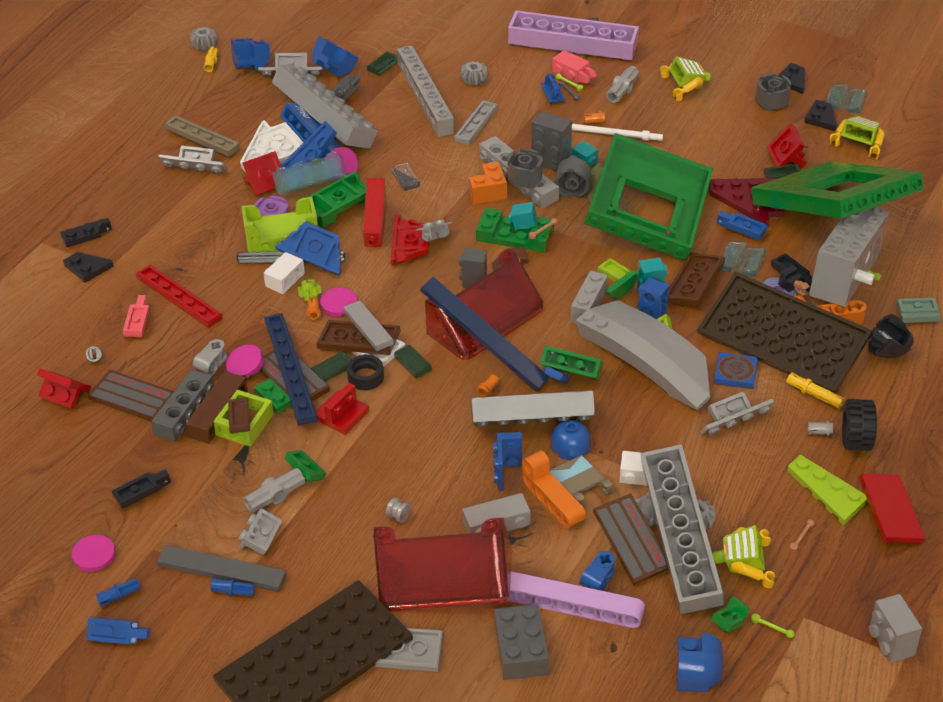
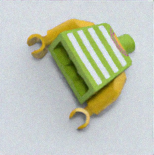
[660,56,711,101]
[830,116,885,160]
[713,525,775,588]

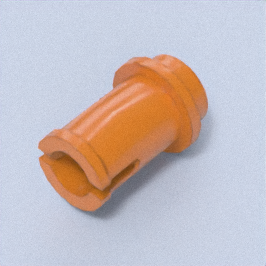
[584,111,605,124]
[306,297,321,320]
[477,374,500,397]

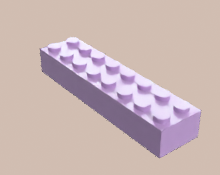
[508,10,639,60]

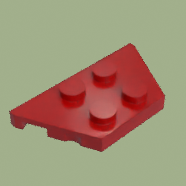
[391,214,429,265]

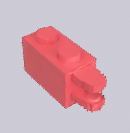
[552,50,597,84]

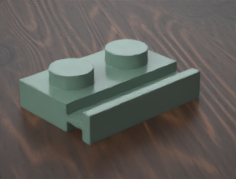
[896,297,941,323]

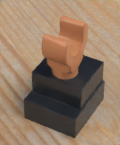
[778,265,810,297]

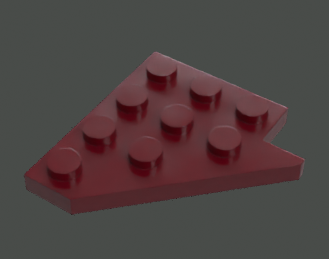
[709,178,785,227]

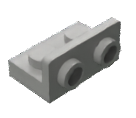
[238,508,282,556]

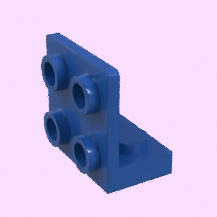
[493,432,522,491]

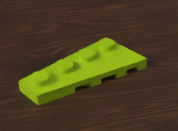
[787,455,868,526]

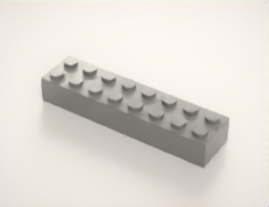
[272,64,378,149]
[640,444,724,614]

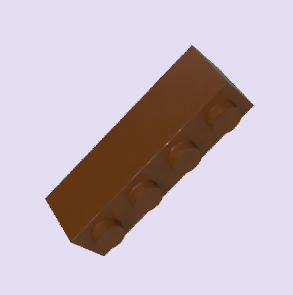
[185,371,248,444]

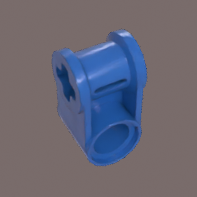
[579,551,615,591]

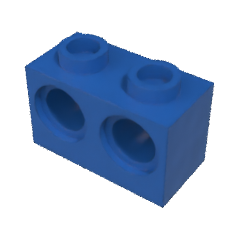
[637,278,669,319]

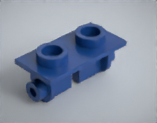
[541,74,565,103]

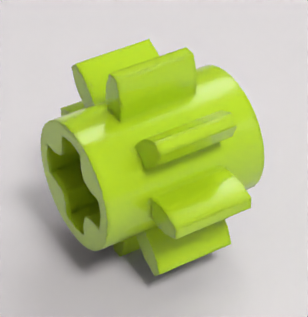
[297,279,321,301]

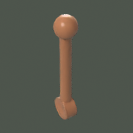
[529,218,558,239]
[789,519,815,552]

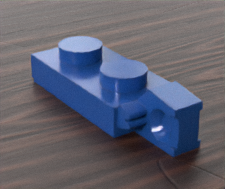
[717,211,768,240]
[86,617,151,644]

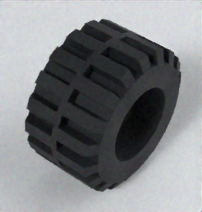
[842,399,877,451]

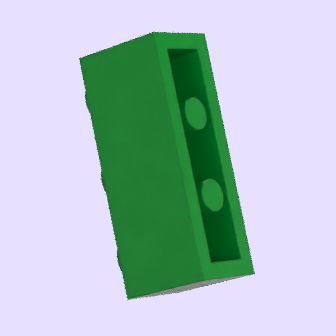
[540,345,604,381]

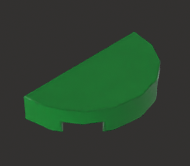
[606,269,638,299]

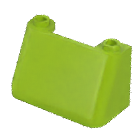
[241,197,318,252]

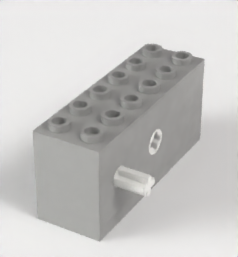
[809,207,889,307]

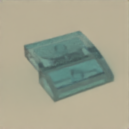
[826,84,867,113]
[722,242,766,276]

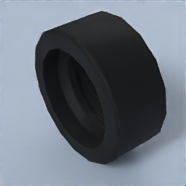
[347,354,384,391]

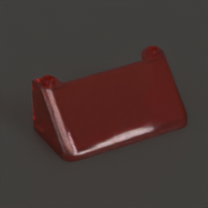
[425,248,543,360]
[373,517,512,611]

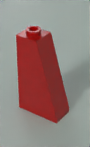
[363,178,387,247]

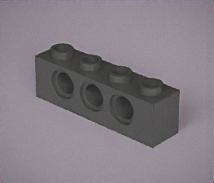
[151,369,214,442]

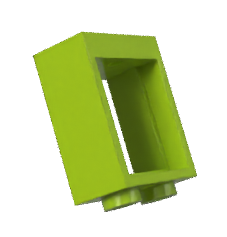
[213,390,274,447]

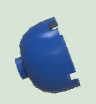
[551,420,591,460]

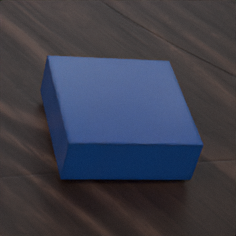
[544,366,570,383]

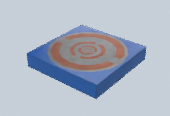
[714,352,757,389]

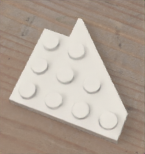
[240,120,303,173]

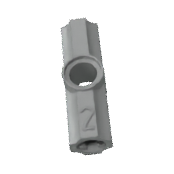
[606,66,640,104]
[243,468,305,513]

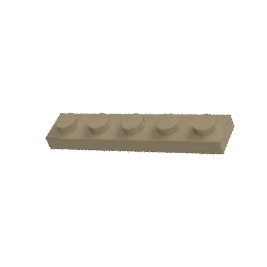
[164,115,240,157]

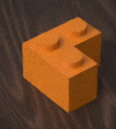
[469,161,507,204]

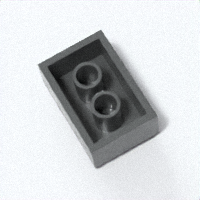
[532,111,572,171]
[494,604,549,680]

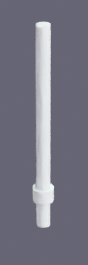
[572,124,663,141]

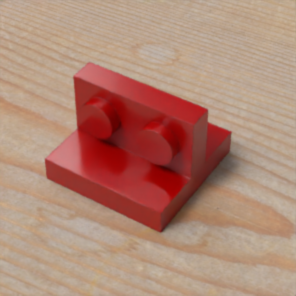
[767,123,807,170]
[242,151,287,195]
[37,368,91,409]
[315,383,369,435]

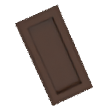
[228,398,250,433]

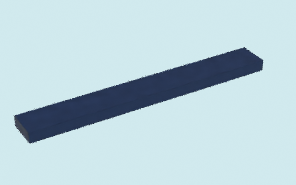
[420,276,550,392]
[264,313,317,426]

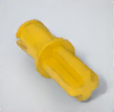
[203,46,218,72]

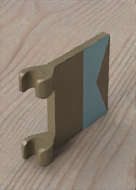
[550,455,612,507]

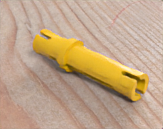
[786,372,845,410]

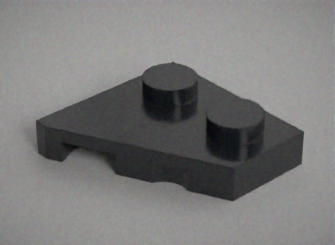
[778,63,805,94]
[804,100,837,131]
[63,252,114,283]

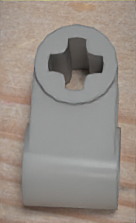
[193,339,227,375]

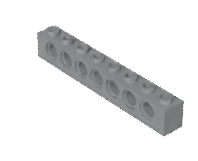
[397,45,454,137]

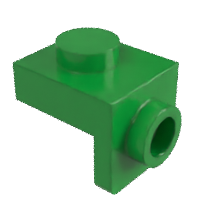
[711,596,750,633]

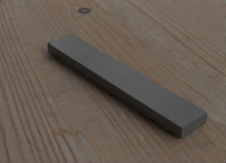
[157,545,287,592]

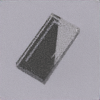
[391,163,420,191]

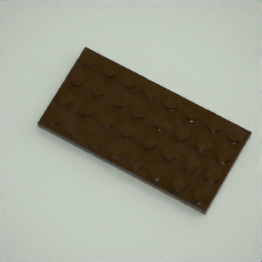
[697,272,872,394]
[213,580,413,702]

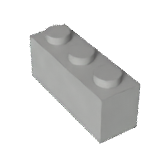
[571,270,608,324]
[462,493,531,541]

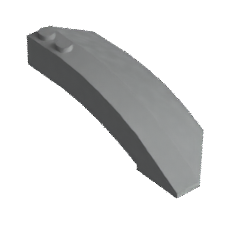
[575,300,711,410]

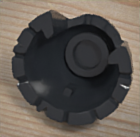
[868,314,914,358]

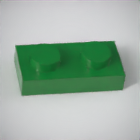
[254,378,291,414]
[284,450,326,482]

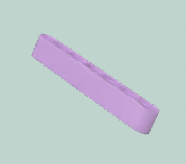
[492,570,645,628]

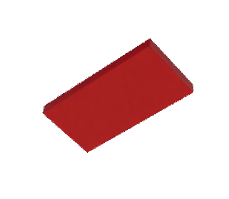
[859,473,925,543]

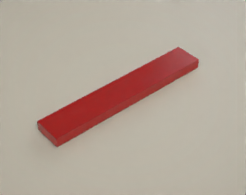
[136,265,223,328]

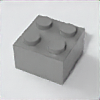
[869,594,922,663]

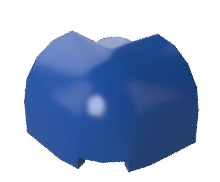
[312,36,359,76]
[231,38,270,71]
[677,633,723,692]

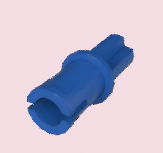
[95,578,140,607]
[210,578,255,596]

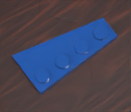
[281,121,337,191]

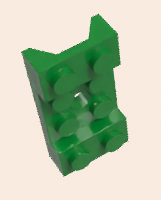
[306,171,367,228]
[476,208,554,253]

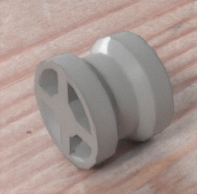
[385,497,411,523]

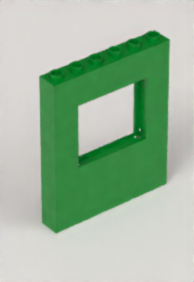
[584,133,713,261]
[751,161,924,219]

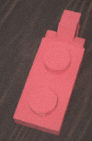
[123,295,150,337]

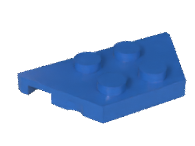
[275,222,340,276]

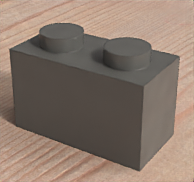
[459,248,487,290]

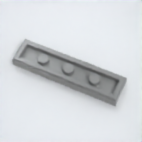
[454,100,498,145]
[343,301,394,351]

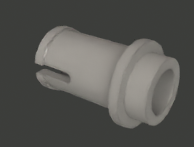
[807,420,833,437]

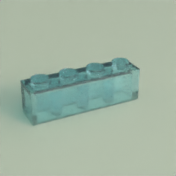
[272,152,347,195]

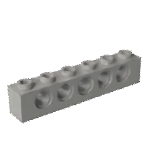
[479,136,559,209]

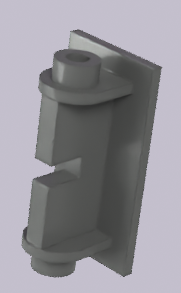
[331,74,360,100]

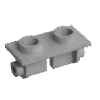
[416,219,452,242]

